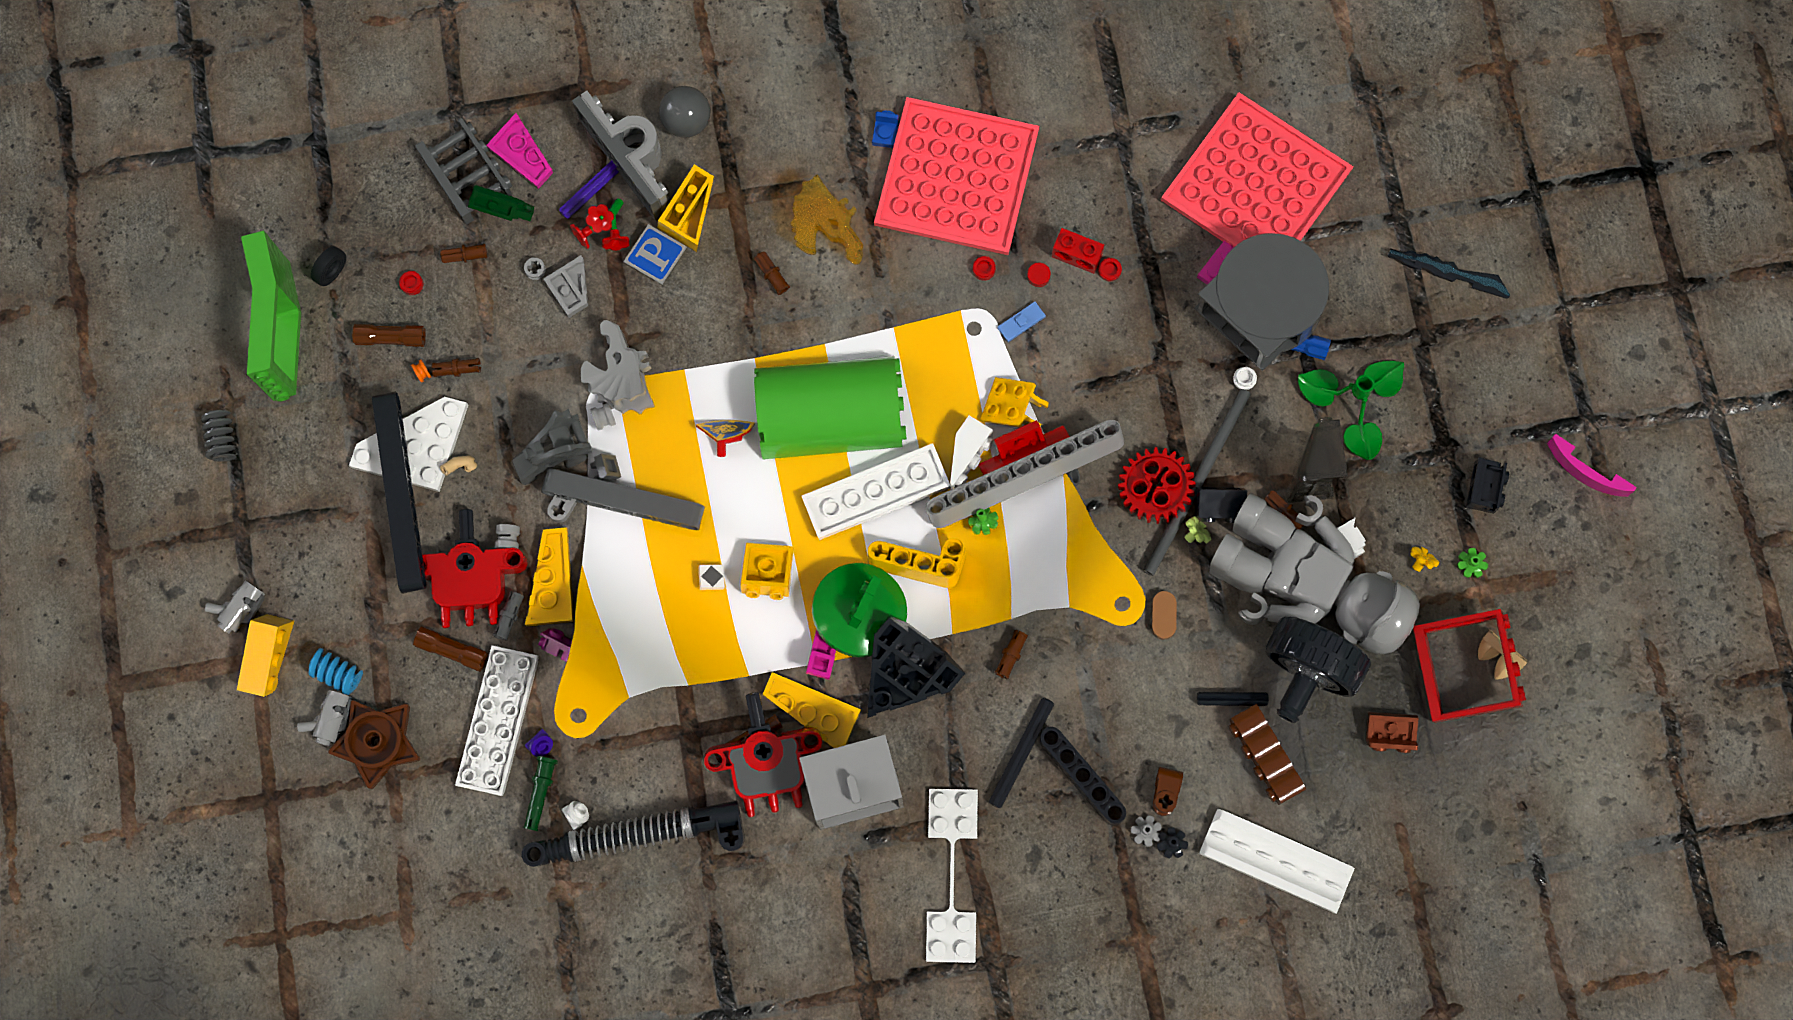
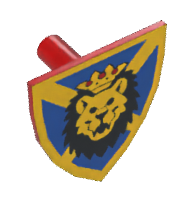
[696,420,755,457]

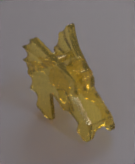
[790,175,864,265]

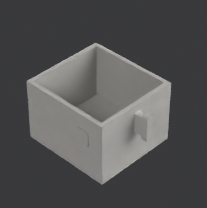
[799,735,904,830]

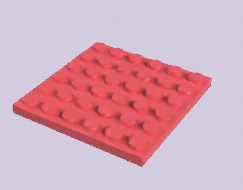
[1161,92,1354,247]
[874,97,1040,255]

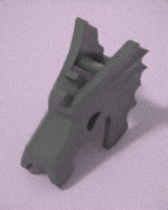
[512,409,592,485]

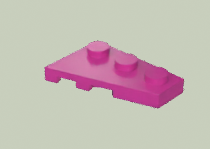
[486,113,553,189]

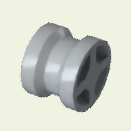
[590,403,616,431]

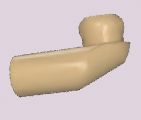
[440,455,477,476]

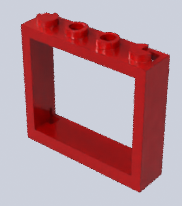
[1413,609,1526,723]

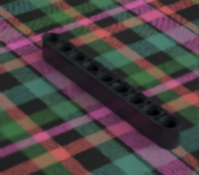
[372,391,427,594]

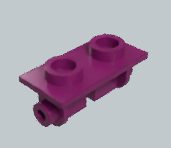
[538,628,572,662]

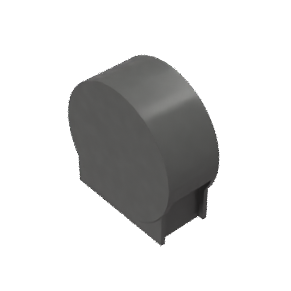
[1194,233,1329,371]

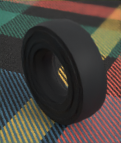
[311,246,347,286]

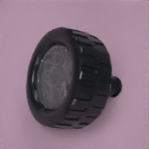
[1265,616,1371,723]

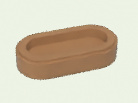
[1152,591,1177,640]

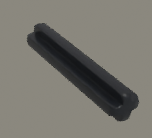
[1197,692,1269,706]

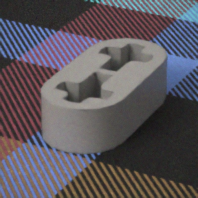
[547,495,577,523]

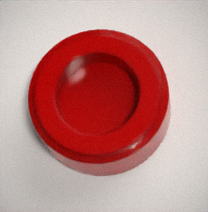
[973,256,996,281]
[1098,258,1122,282]
[1027,263,1051,287]
[399,271,424,295]

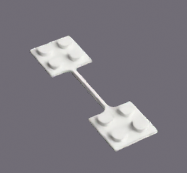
[926,789,978,963]

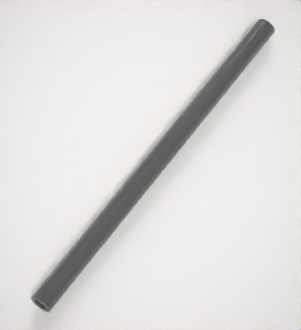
[1143,389,1251,576]

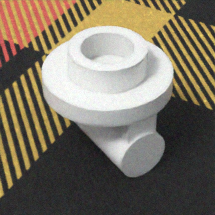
[562,801,589,830]

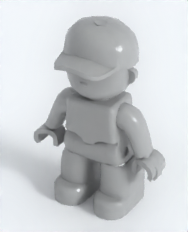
[1209,493,1420,655]

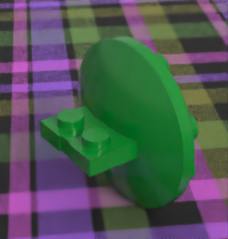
[812,563,907,657]

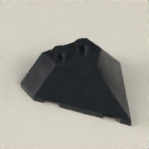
[867,616,965,718]

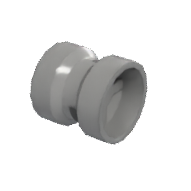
[494,524,520,549]

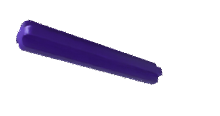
[559,160,619,219]

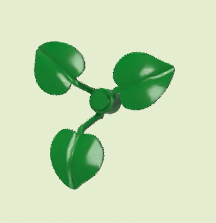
[1298,361,1404,460]

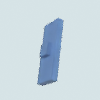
[997,302,1046,342]

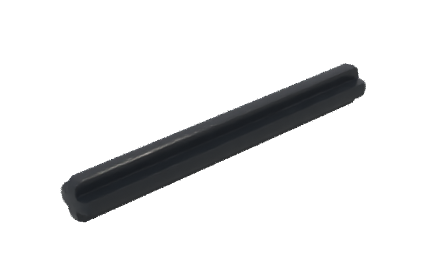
[989,698,1054,808]

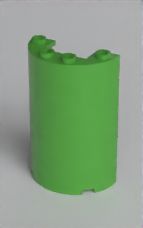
[754,356,907,460]

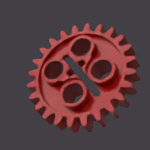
[1118,447,1196,524]

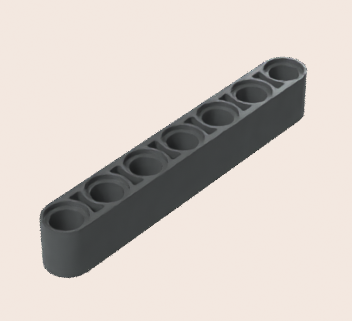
[541,469,705,530]

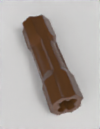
[352,324,426,347]
[413,627,488,672]

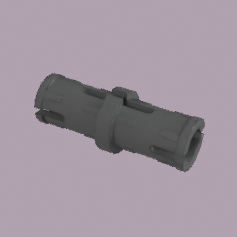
[493,591,524,641]

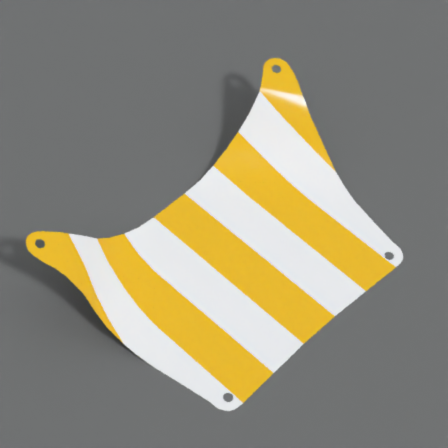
[554,308,1146,738]

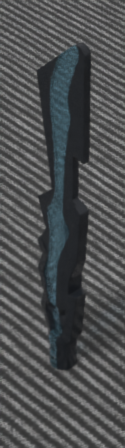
[1388,248,1510,299]

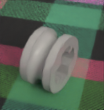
[524,258,546,280]

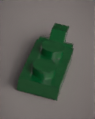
[467,185,534,221]

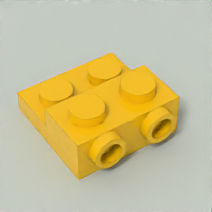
[741,543,794,600]

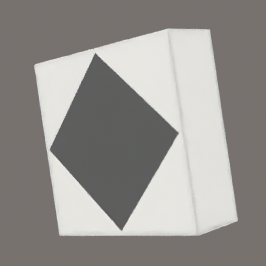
[698,565,725,590]

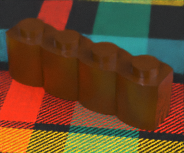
[1228,704,1306,805]

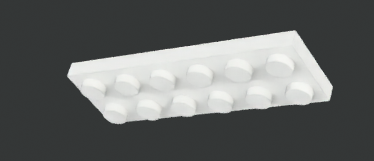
[802,443,951,540]

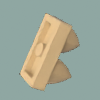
[1478,629,1527,680]

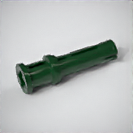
[523,756,558,831]

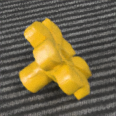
[1410,547,1439,572]

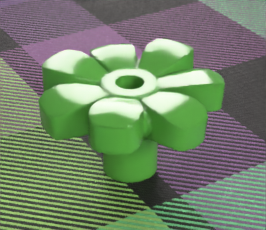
[968,508,999,535]
[1457,548,1488,578]

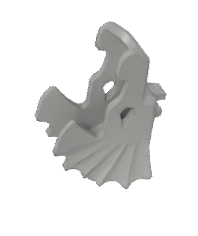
[581,320,654,414]

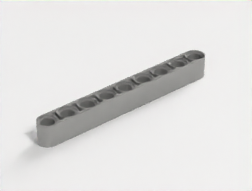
[925,420,1125,528]

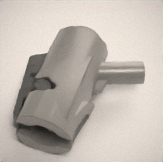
[205,580,265,634]
[297,690,352,746]

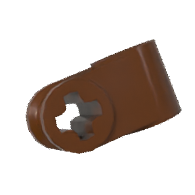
[1153,767,1183,816]

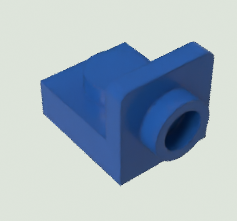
[872,110,899,148]

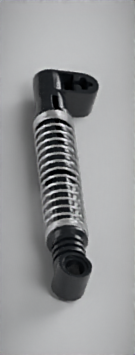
[522,800,745,867]

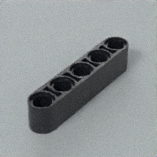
[1040,727,1126,826]

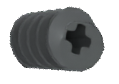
[201,410,236,462]

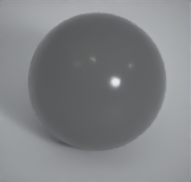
[659,86,711,138]

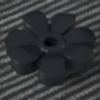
[1157,827,1188,859]

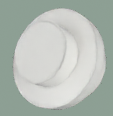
[1233,367,1257,390]

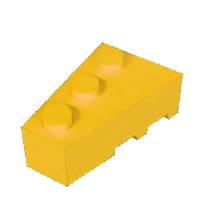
[657,164,714,252]
[237,614,294,697]

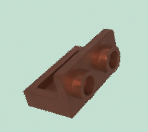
[1366,712,1419,753]

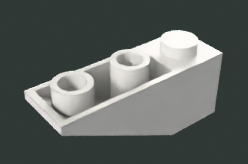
[950,415,994,490]

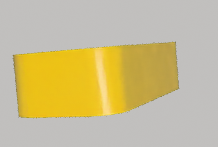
[868,538,965,588]

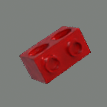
[1052,228,1105,274]

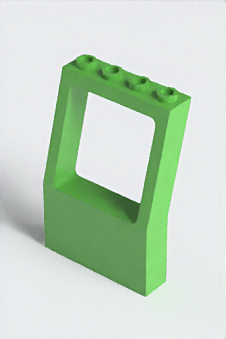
[241,231,301,401]

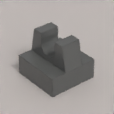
[590,454,621,481]

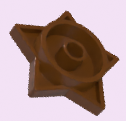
[328,700,420,789]

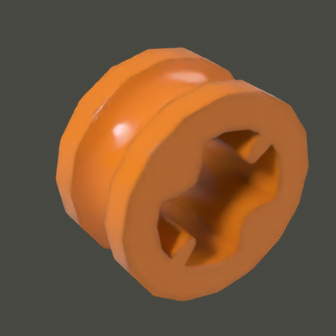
[411,360,432,383]

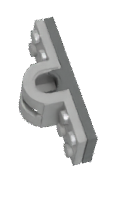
[572,91,670,221]

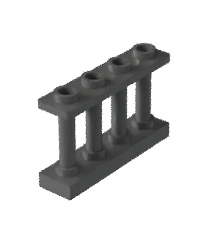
[415,117,512,225]

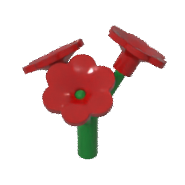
[570,198,629,251]

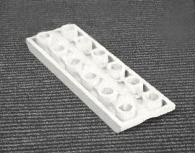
[455,646,539,796]
[1199,809,1355,914]

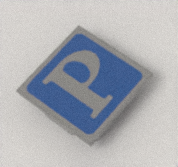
[623,224,687,285]

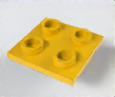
[980,377,1049,427]

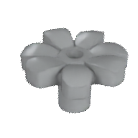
[1130,815,1162,847]

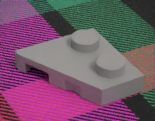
[544,255,588,318]

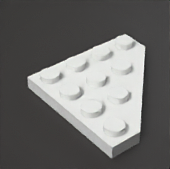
[349,397,468,492]

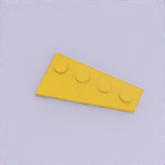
[525,527,574,626]
[763,672,861,748]

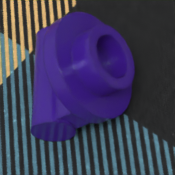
[525,729,553,757]

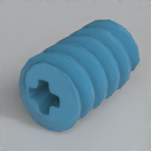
[309,648,363,695]

